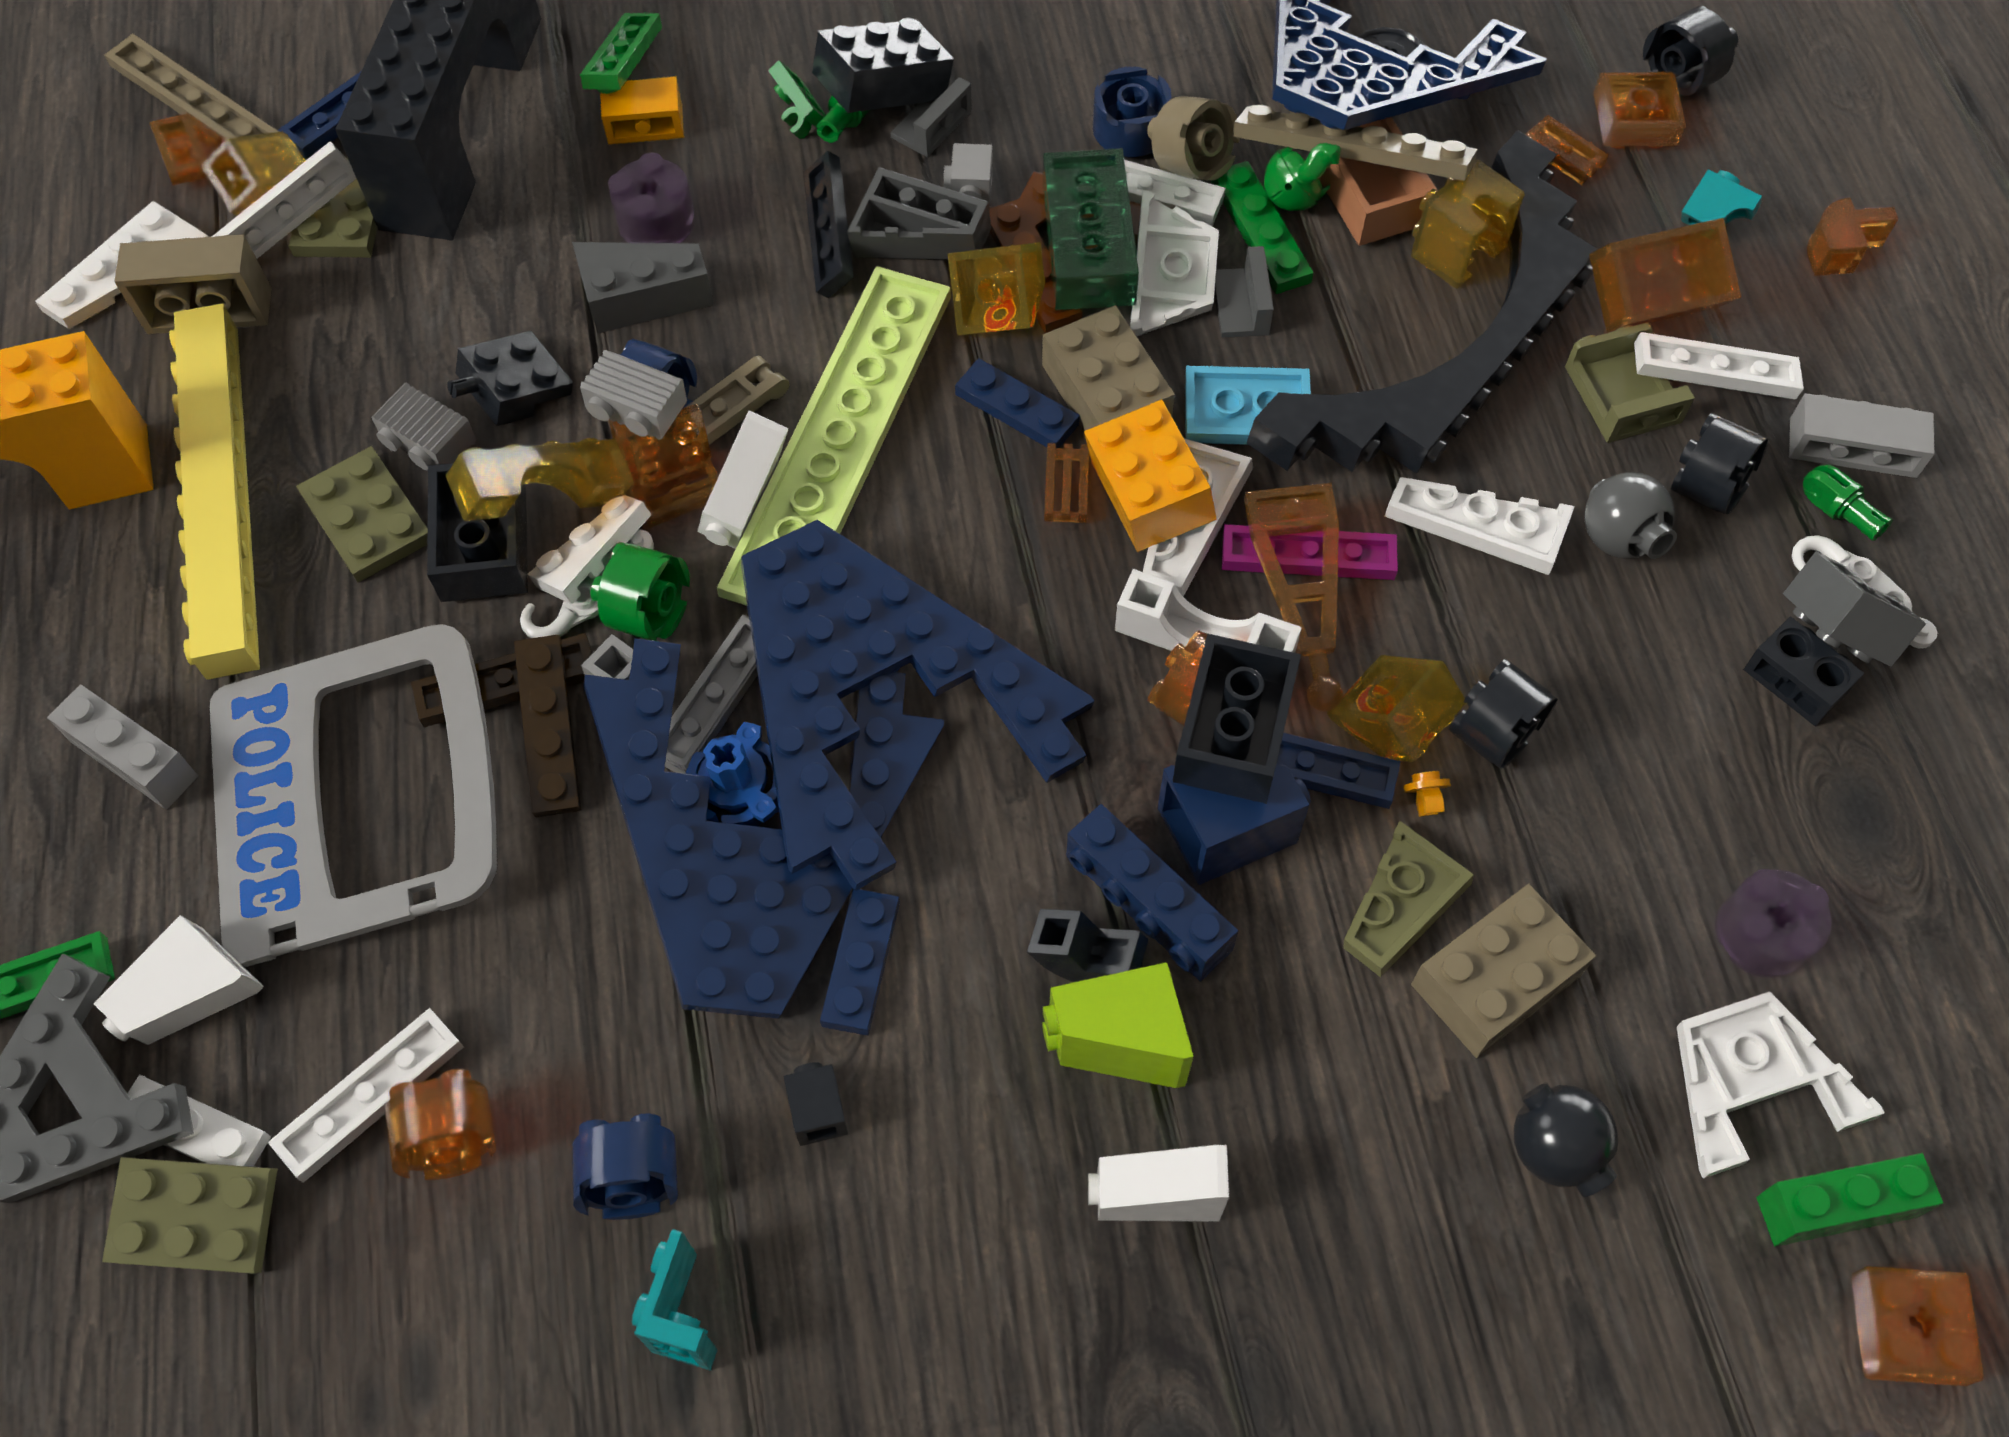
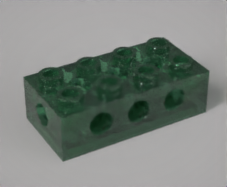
[1043,148,1139,310]

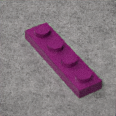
[1222,524,1398,580]

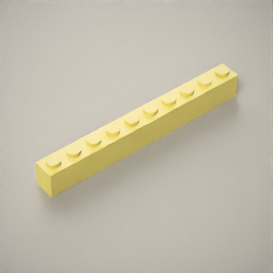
[169,303,260,680]

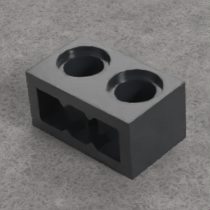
[1743,616,1864,727]

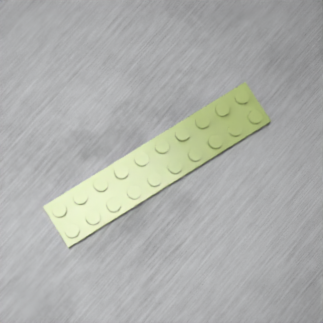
[717,266,951,605]

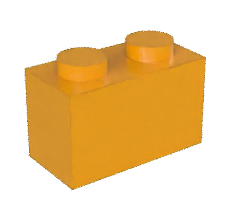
[601,76,684,145]

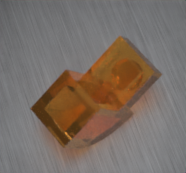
[1807,197,1898,276]

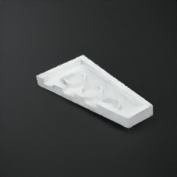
[35,201,208,330]
[1143,438,1253,596]
[1385,477,1575,575]

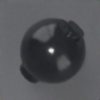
[1513,1083,1618,1197]

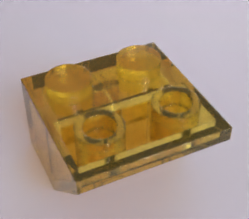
[201,131,305,216]

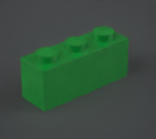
[1756,1153,1944,1247]

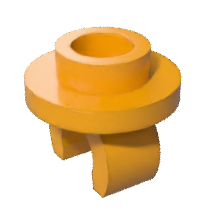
[1404,771,1451,817]

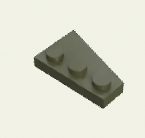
[1344,821,1474,977]

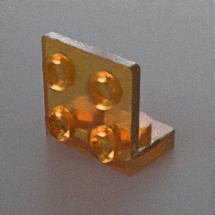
[608,404,712,489]

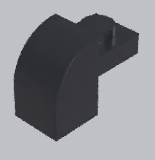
[1027,909,1149,982]

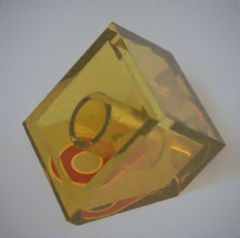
[947,242,1045,335]
[1327,655,1465,763]

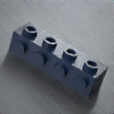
[1066,804,1239,982]

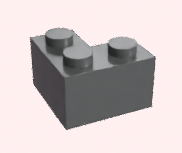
[1783,551,1926,667]

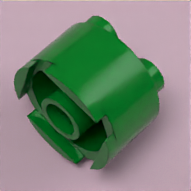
[590,542,690,641]

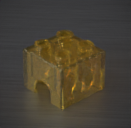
[1411,160,1525,289]

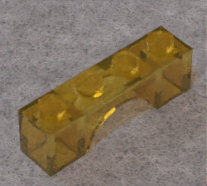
[446,438,634,521]

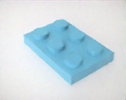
[1185,366,1311,444]

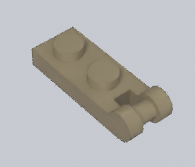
[674,356,789,450]

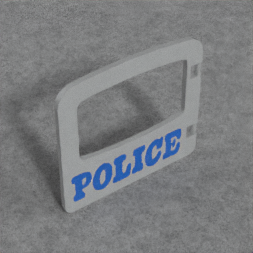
[210,624,497,967]

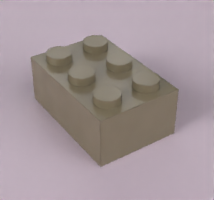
[114,234,272,334]
[1042,305,1175,431]
[1411,883,1596,1058]

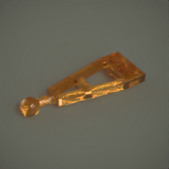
[1244,483,1343,712]

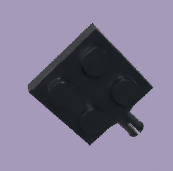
[447,331,573,426]

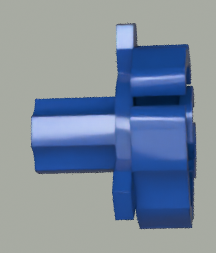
[686,722,779,827]

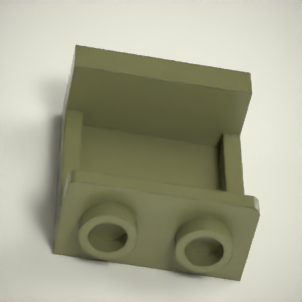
[1565,322,1695,443]

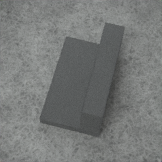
[891,77,972,157]
[1214,246,1274,338]

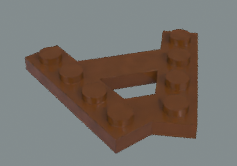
[989,171,1141,334]

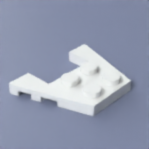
[1677,992,1885,1179]

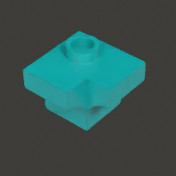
[1681,169,1762,239]

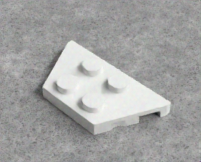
[1130,190,1219,336]

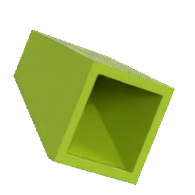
[1042,962,1194,1088]

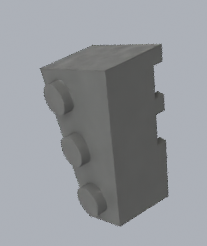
[847,167,992,260]
[572,242,714,333]

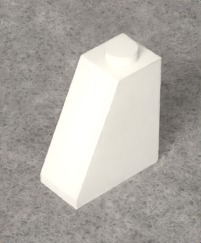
[697,411,789,549]
[93,915,264,1045]
[1088,1145,1229,1221]

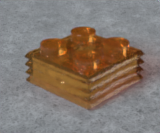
[1593,72,1686,148]
[1852,1266,1984,1386]

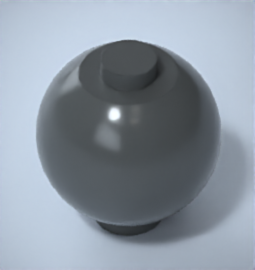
[1584,472,1677,559]

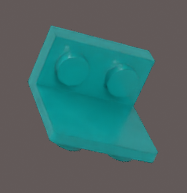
[632,1229,717,1371]

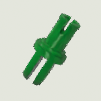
[817,96,870,143]
[1803,465,1893,541]

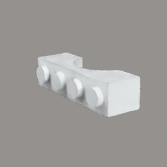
[1115,569,1302,661]

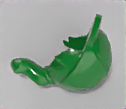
[1264,143,1340,211]

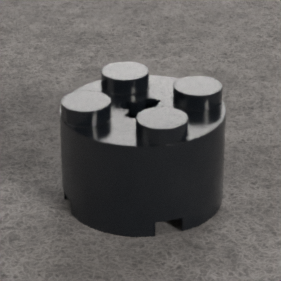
[1643,6,1739,98]
[1671,413,1769,514]
[1448,659,1558,769]

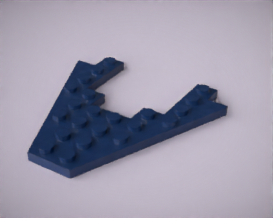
[1272,0,1547,130]
[741,520,1094,891]
[584,638,944,1019]

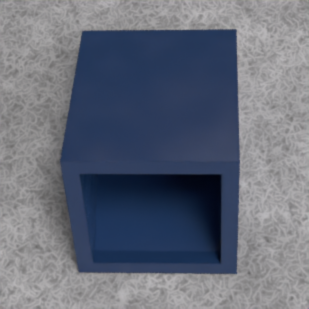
[1158,765,1311,885]

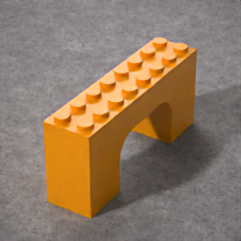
[0,331,154,510]

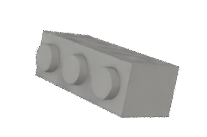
[1789,393,1934,478]
[47,684,199,810]

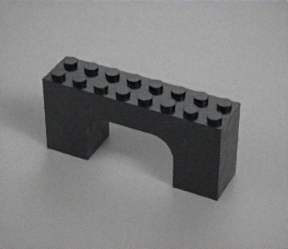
[336,0,541,241]

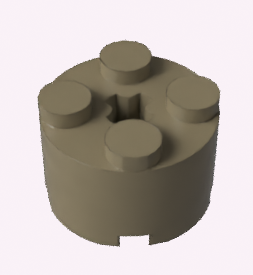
[1147,96,1240,180]

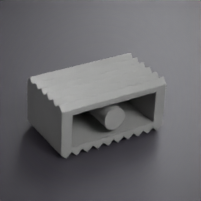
[580,350,687,440]
[371,382,476,470]

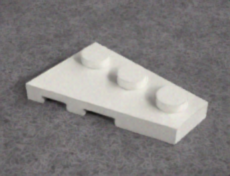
[527,495,651,604]

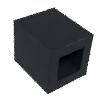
[783,1062,848,1146]

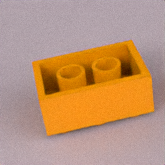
[1084,399,1217,552]

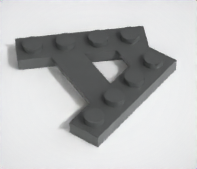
[0,953,194,1204]

